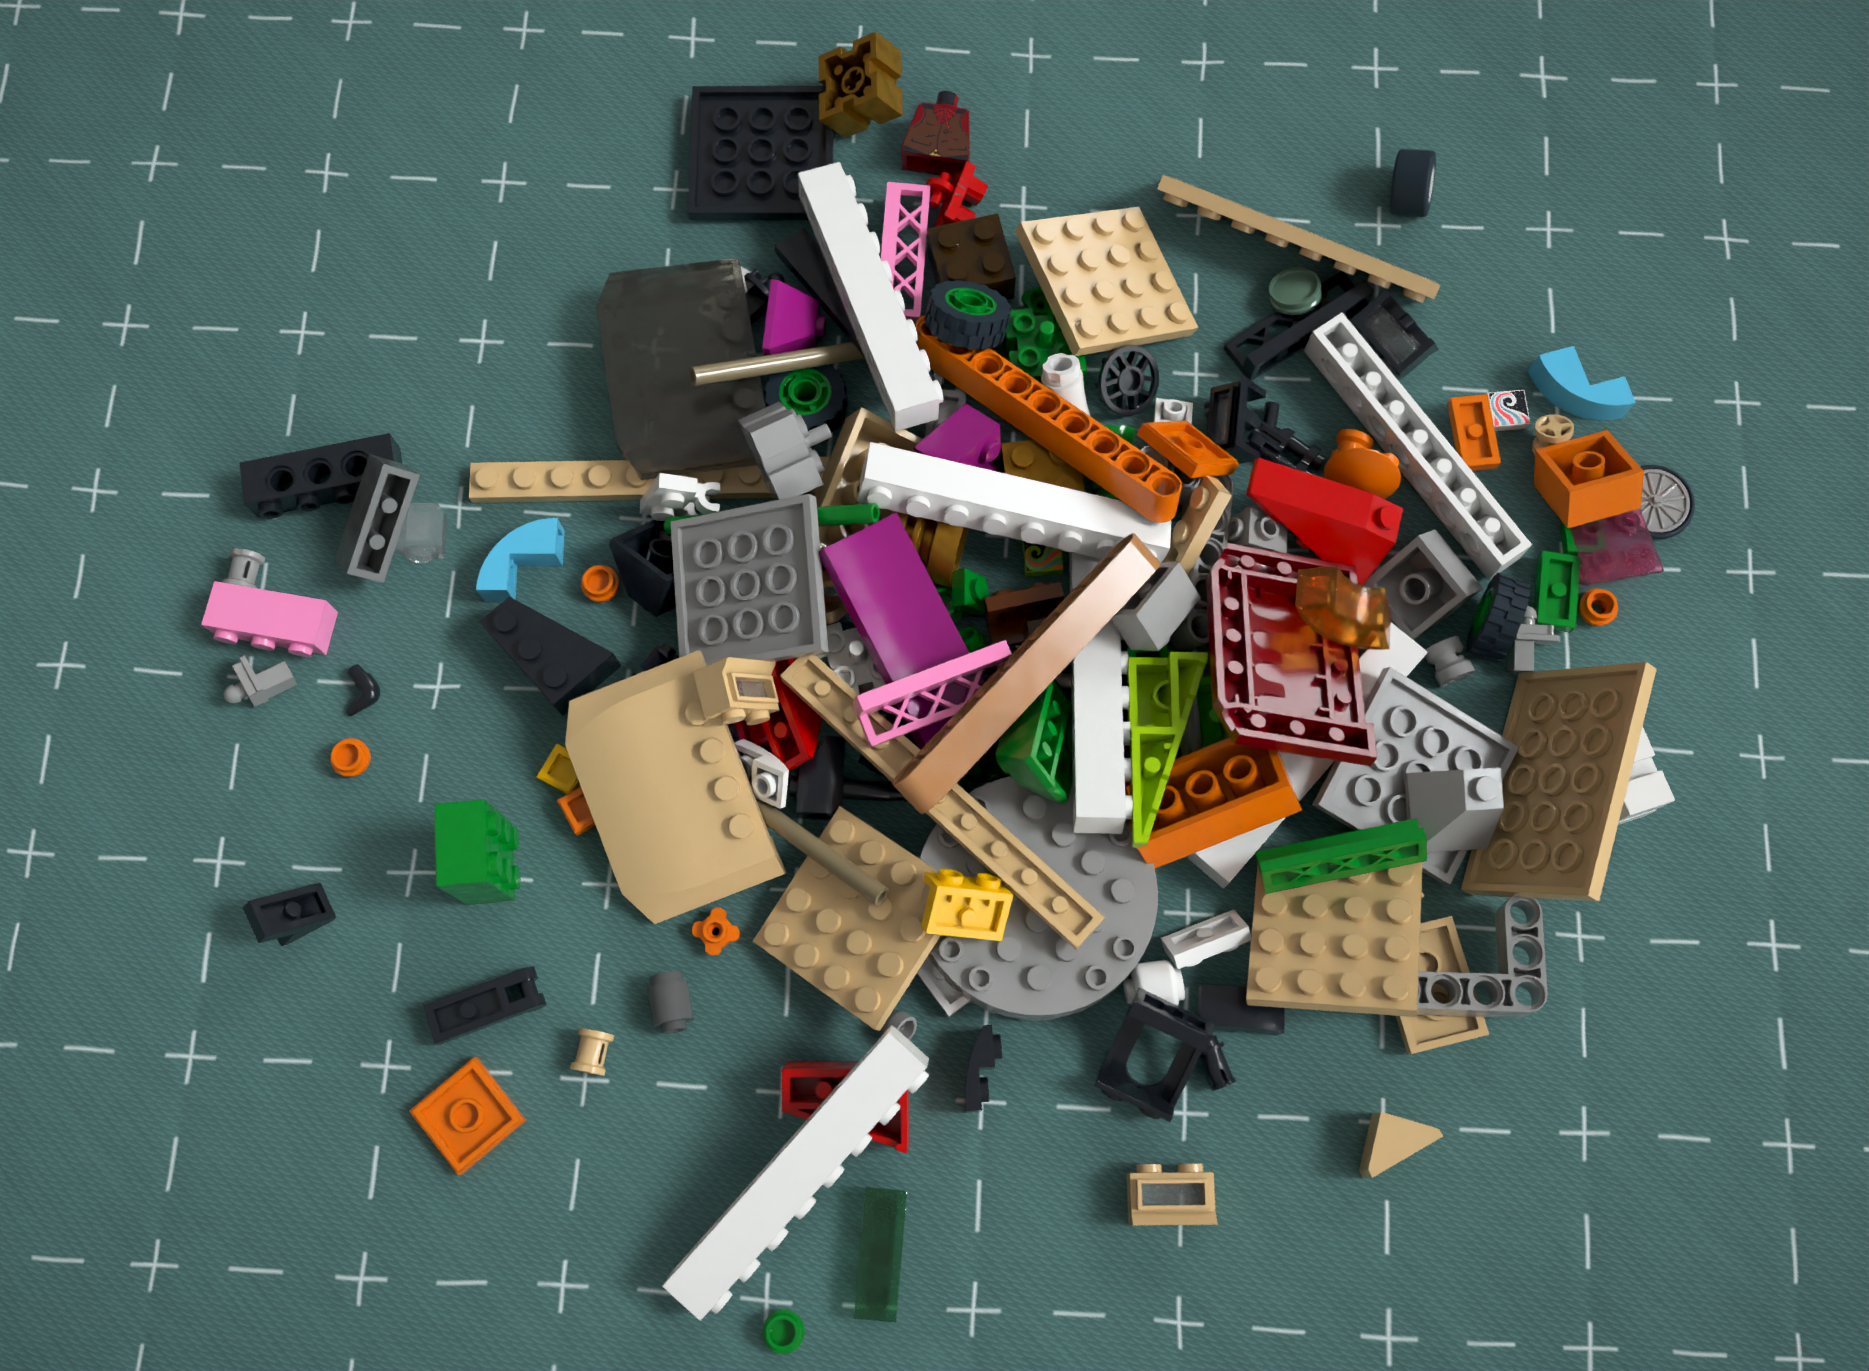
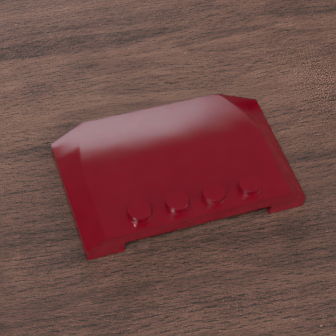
[1206,543,1377,767]

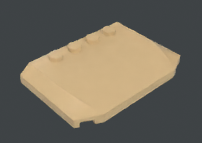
[565,650,786,924]

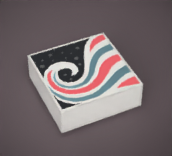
[1487,390,1531,431]

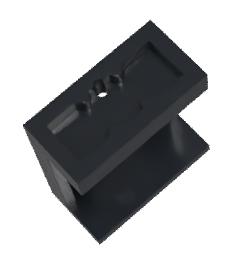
[1094,988,1214,1122]

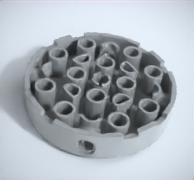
[920,776,1158,1021]

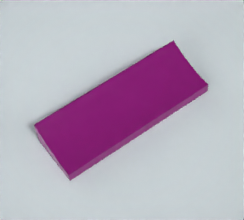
[819,512,985,750]

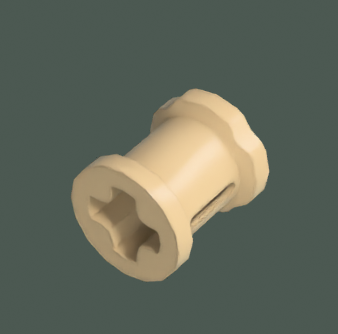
[570,1028,615,1076]

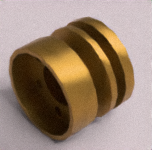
[897,512,969,587]

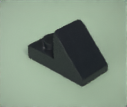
[243,883,336,946]

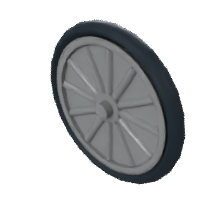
[1619,465,1695,540]

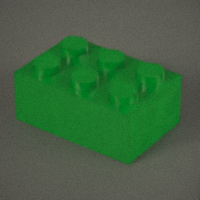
[434,799,521,905]

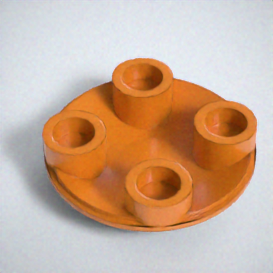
[1324,443,1401,499]

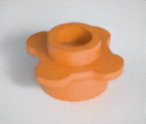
[692,908,740,956]

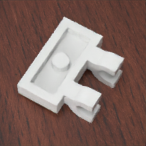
[640,473,720,521]

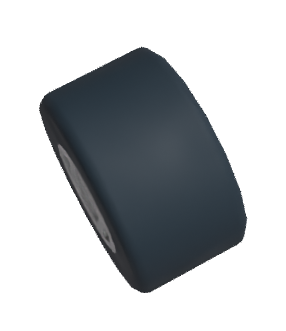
[1390,149,1436,217]

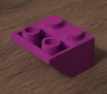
[914,403,1003,473]

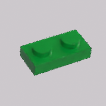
[1534,550,1581,633]

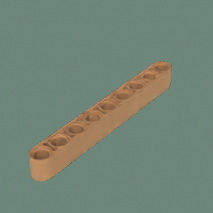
[892,533,1160,814]

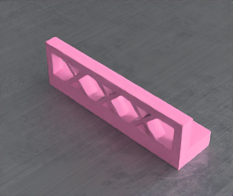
[881,182,931,322]
[852,640,1012,748]

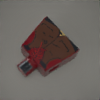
[901,91,970,177]

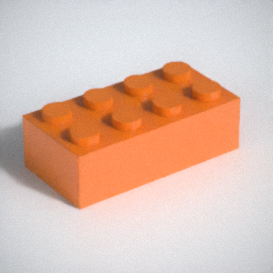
[1125,737,1302,869]

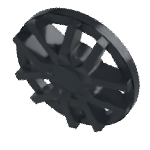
[1095,345,1159,416]

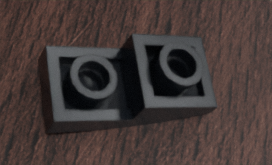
[1197,985,1285,1036]
[965,1025,1002,1113]

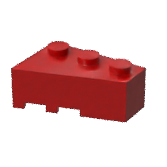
[782,1061,910,1154]

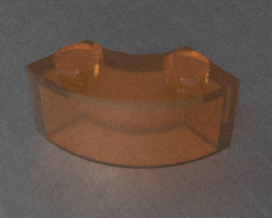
[1295,566,1391,650]

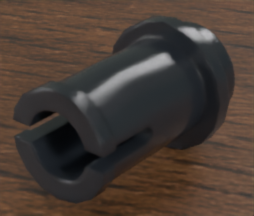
[1199,1035,1236,1091]

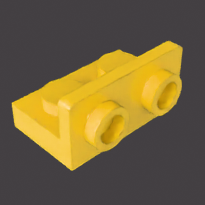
[921,868,1013,941]

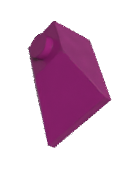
[762,279,826,377]

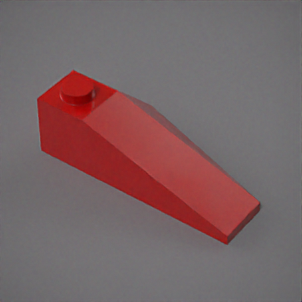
[1246,458,1403,586]

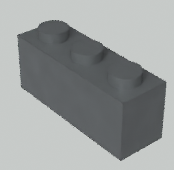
[334,454,420,583]

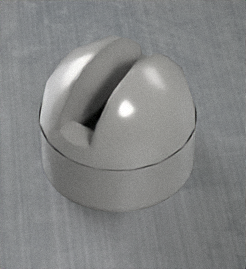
[881,1010,917,1041]

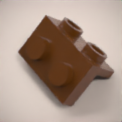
[985,582,1064,646]

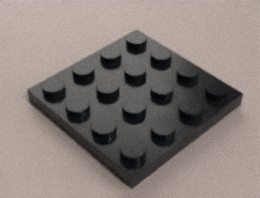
[688,86,834,220]

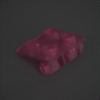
[1569,509,1664,585]

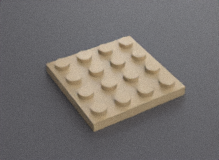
[1015,207,1198,356]
[753,806,941,1031]
[1246,862,1423,1017]

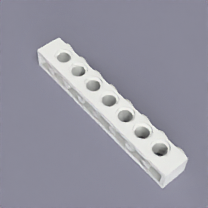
[1304,313,1532,580]

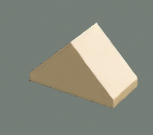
[1359,1112,1443,1178]

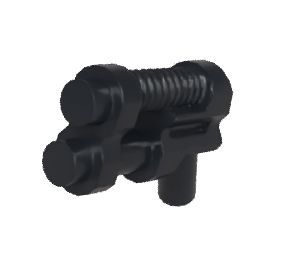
[1246,401,1326,475]

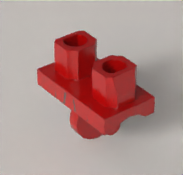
[925,161,988,227]

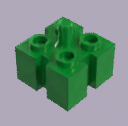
[1003,306,1087,386]

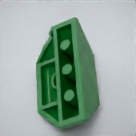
[995,679,1072,805]

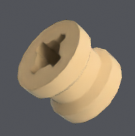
[1532,414,1574,455]

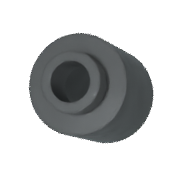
[647,971,694,1034]

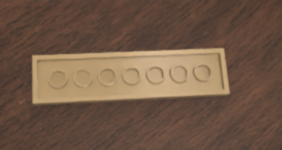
[1157,175,1440,303]

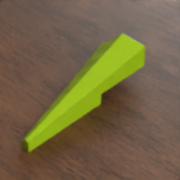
[1126,652,1208,848]

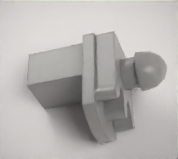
[1507,606,1560,673]
[223,654,297,707]

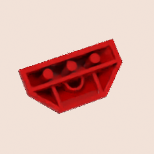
[734,658,822,771]

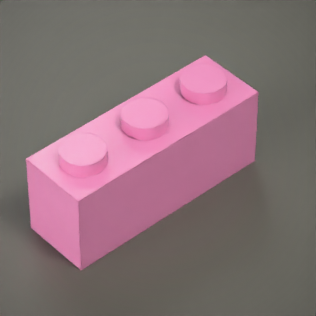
[201,581,338,657]

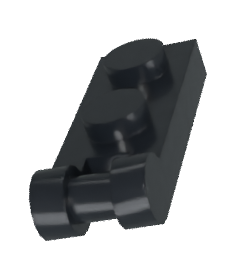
[423,966,546,1045]

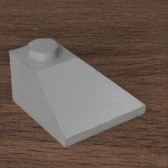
[1404,767,1504,852]

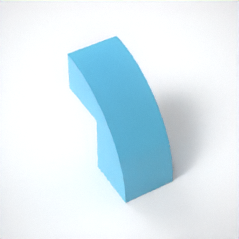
[1528,346,1636,420]
[476,518,565,602]

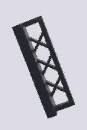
[1224,271,1374,381]

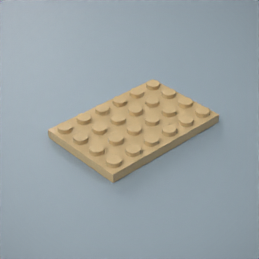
[1461,662,1657,902]

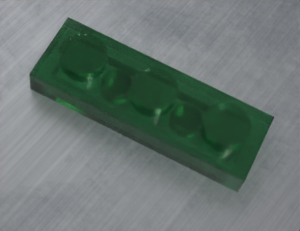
[854,1187,907,1322]

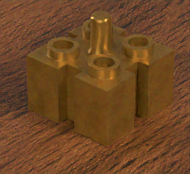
[818,32,903,138]

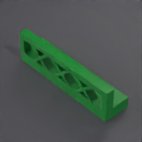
[1256,818,1427,894]

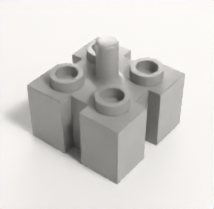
[738,402,832,500]

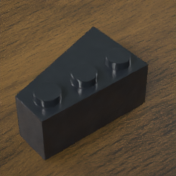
[479,597,621,716]

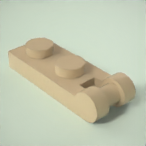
[1163,475,1232,576]

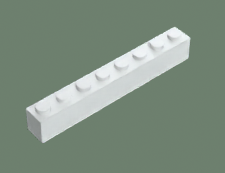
[798,162,943,432]
[857,442,1171,563]
[1069,552,1133,834]
[1187,622,1428,889]
[662,1025,929,1321]

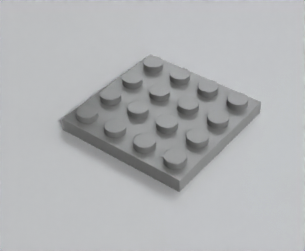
[670,494,828,666]
[1312,667,1519,885]

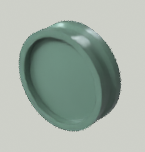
[1269,268,1322,315]

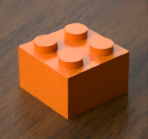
[1534,430,1644,528]

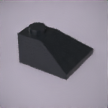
[609,520,676,617]

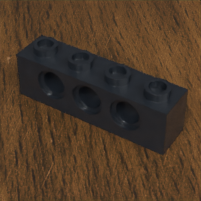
[239,433,403,519]

